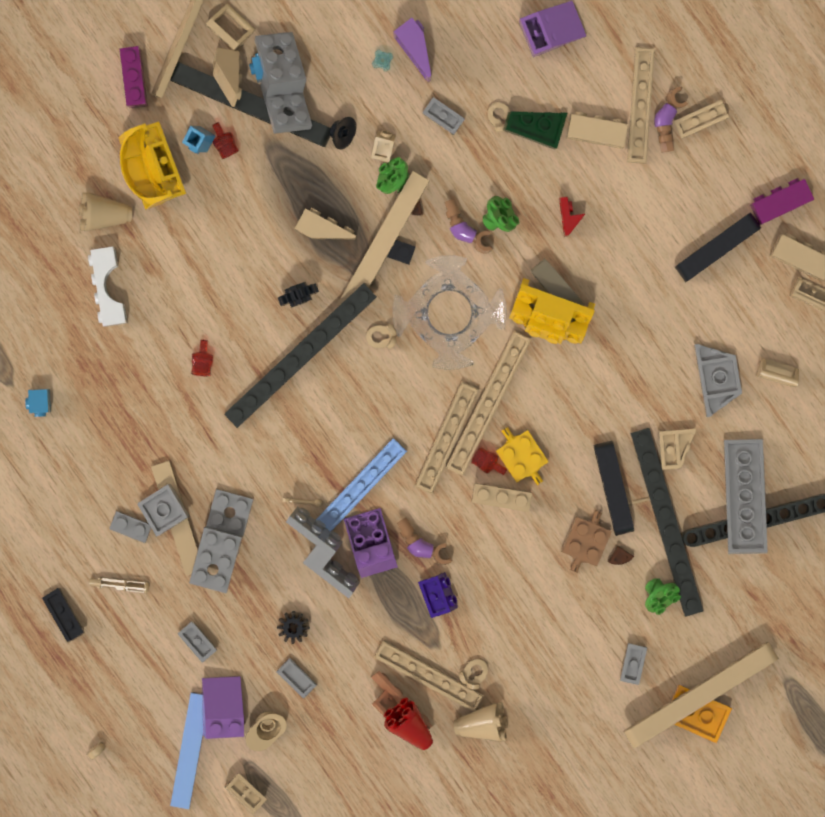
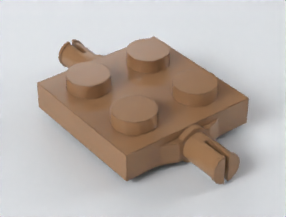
[561,510,612,573]

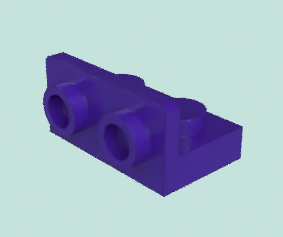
[418,572,458,618]

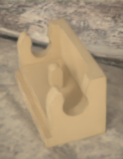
[789,277,825,312]
[224,773,267,814]

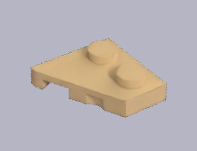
[658,429,696,470]

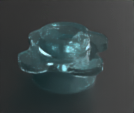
[372,50,393,71]

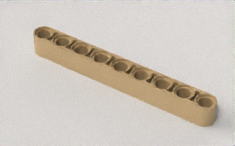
[623,642,779,748]

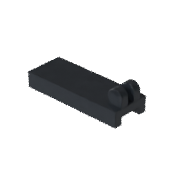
[42,588,85,643]

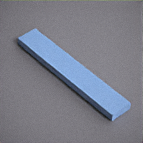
[316,438,407,532]
[170,692,203,809]

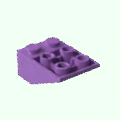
[519,1,586,58]
[344,508,398,578]

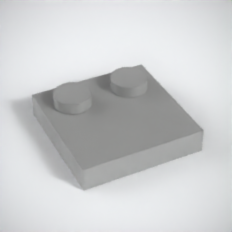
[137,484,190,537]

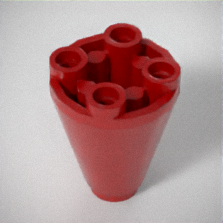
[384,697,433,750]

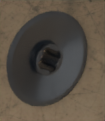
[330,117,356,150]

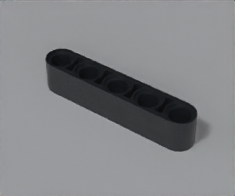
[675,212,762,283]
[593,440,634,536]

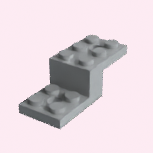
[254,32,312,134]
[189,489,253,593]
[286,507,360,598]

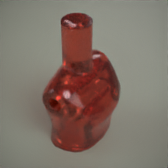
[212,122,240,159]
[191,340,213,377]
[471,446,507,475]

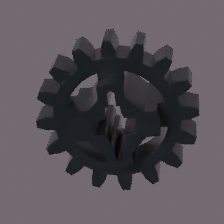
[278,282,319,308]

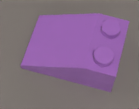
[393,18,431,82]
[202,676,244,739]

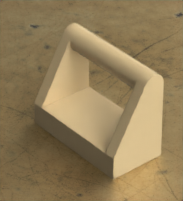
[206,3,256,51]
[756,358,799,387]

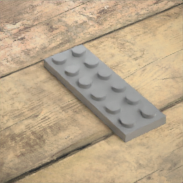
[724,439,768,554]

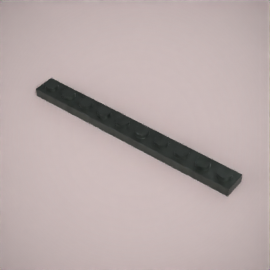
[224,283,377,428]
[630,428,703,617]

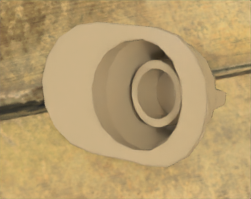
[245,711,287,751]

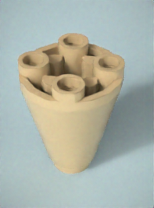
[79,193,132,231]
[454,702,508,742]

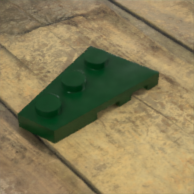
[503,111,568,149]

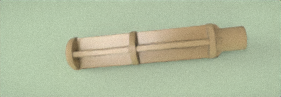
[89,577,149,593]

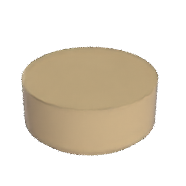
[86,741,105,760]

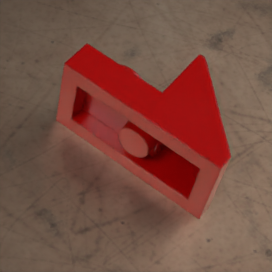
[559,197,585,237]

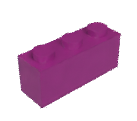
[119,46,148,109]
[750,178,815,225]

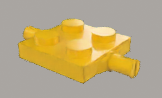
[496,427,549,485]

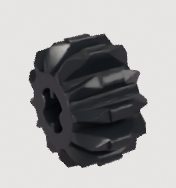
[277,611,310,644]

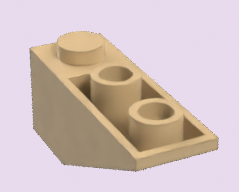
[213,48,242,107]
[295,208,357,240]

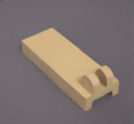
[674,100,729,139]

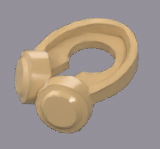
[488,102,511,132]
[366,324,396,349]
[459,659,488,690]

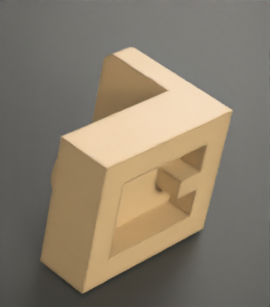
[371,130,396,162]

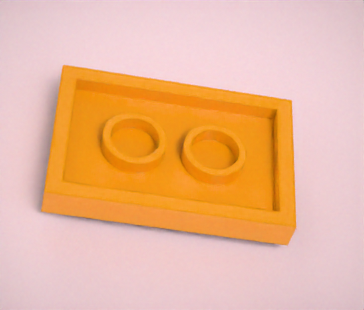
[672,684,732,744]

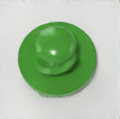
[376,157,410,194]
[483,196,520,232]
[645,578,681,615]

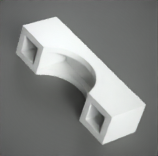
[88,247,128,327]

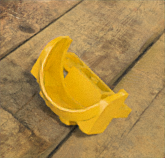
[118,121,186,210]
[509,278,595,344]

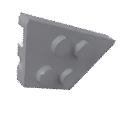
[694,344,742,417]

